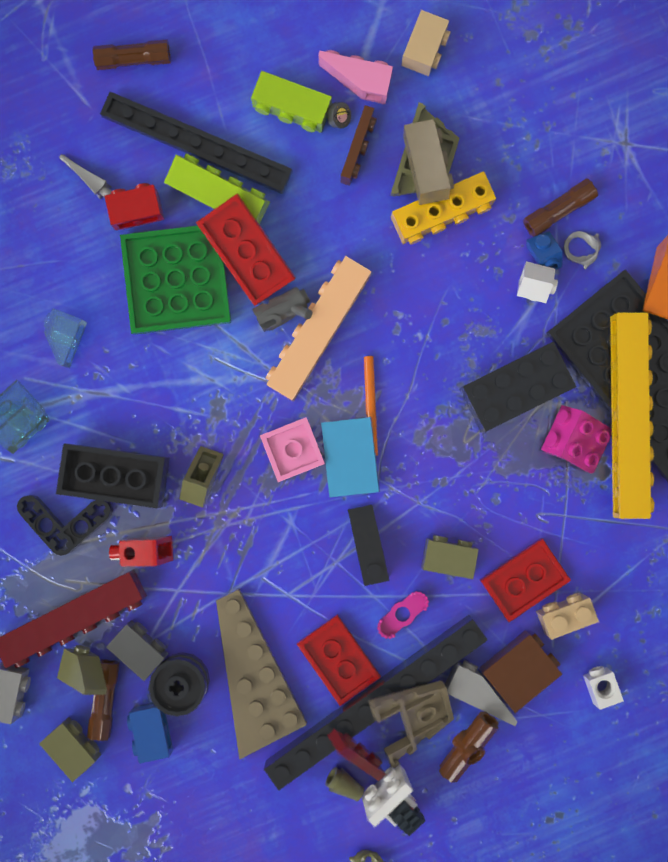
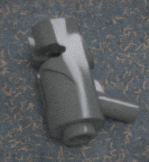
[252,287,312,332]

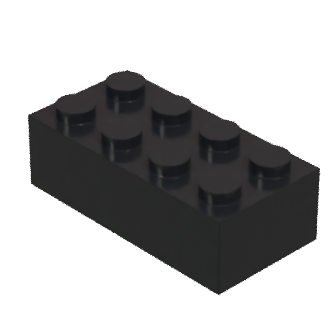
[459,341,576,433]
[56,443,170,508]

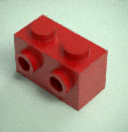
[104,183,164,231]

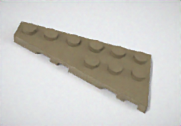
[216,589,307,760]

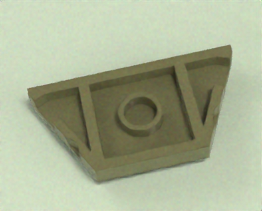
[390,102,460,196]

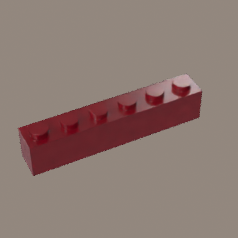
[0,569,147,669]

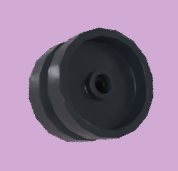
[149,652,210,716]

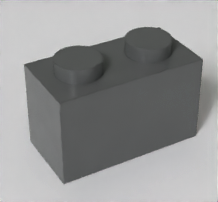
[106,620,169,681]

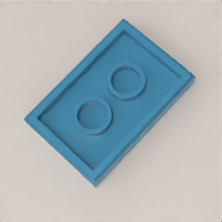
[321,417,380,497]

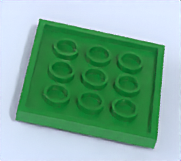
[120,226,231,335]

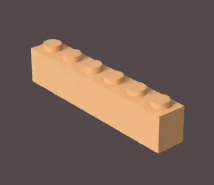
[266,256,372,402]

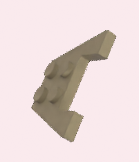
[369,681,454,768]

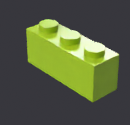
[251,71,332,133]

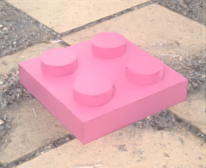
[260,417,325,482]

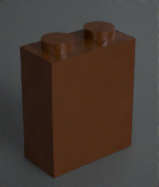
[479,630,562,713]

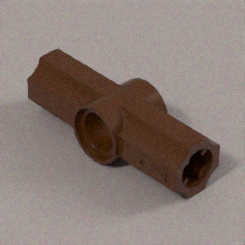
[439,712,499,783]

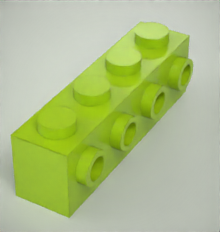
[164,153,270,224]

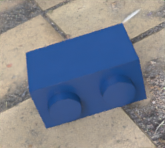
[127,703,173,764]

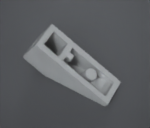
[445,660,517,726]

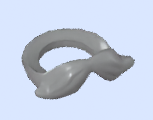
[563,231,601,269]

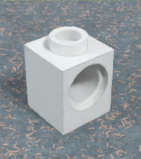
[583,666,624,710]

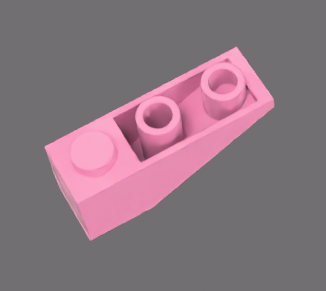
[319,50,393,104]

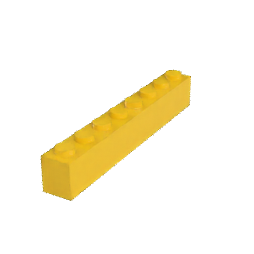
[610,313,654,519]

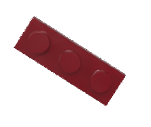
[328,729,386,781]

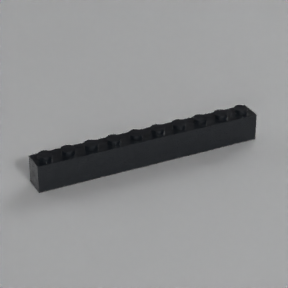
[264,615,487,791]

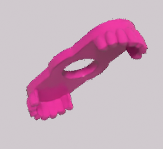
[377,591,429,639]

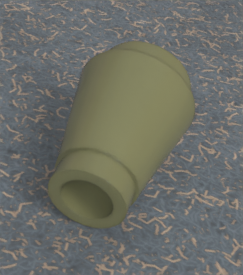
[325,767,364,801]

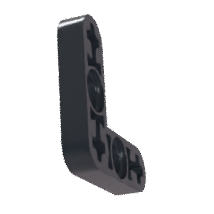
[17,495,113,556]

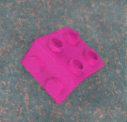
[541,405,612,473]

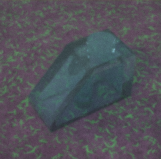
[44,309,87,368]

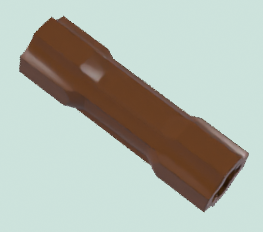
[92,39,171,70]
[523,178,598,237]
[87,659,120,741]

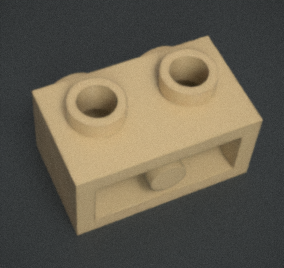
[401,10,451,76]
[536,593,599,640]

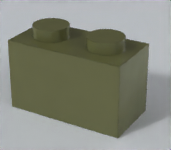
[421,535,479,579]
[39,717,102,782]

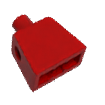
[109,536,173,567]

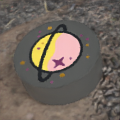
[327,102,351,128]

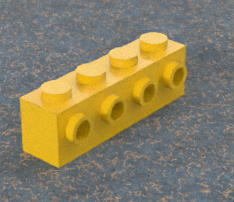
[391,171,496,245]

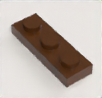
[341,105,377,186]

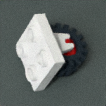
[362,764,425,836]

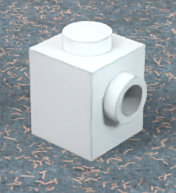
[517,261,558,303]

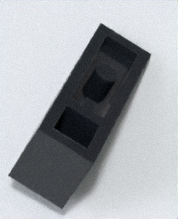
[348,504,389,586]

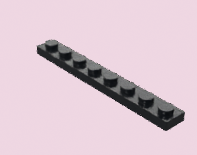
[100,92,292,194]

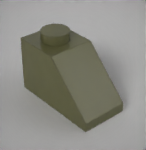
[179,446,224,508]
[57,645,107,695]

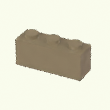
[403,119,454,205]

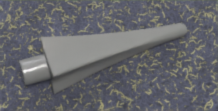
[59,154,111,199]

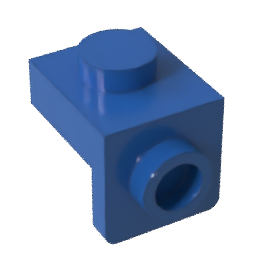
[526,231,562,271]

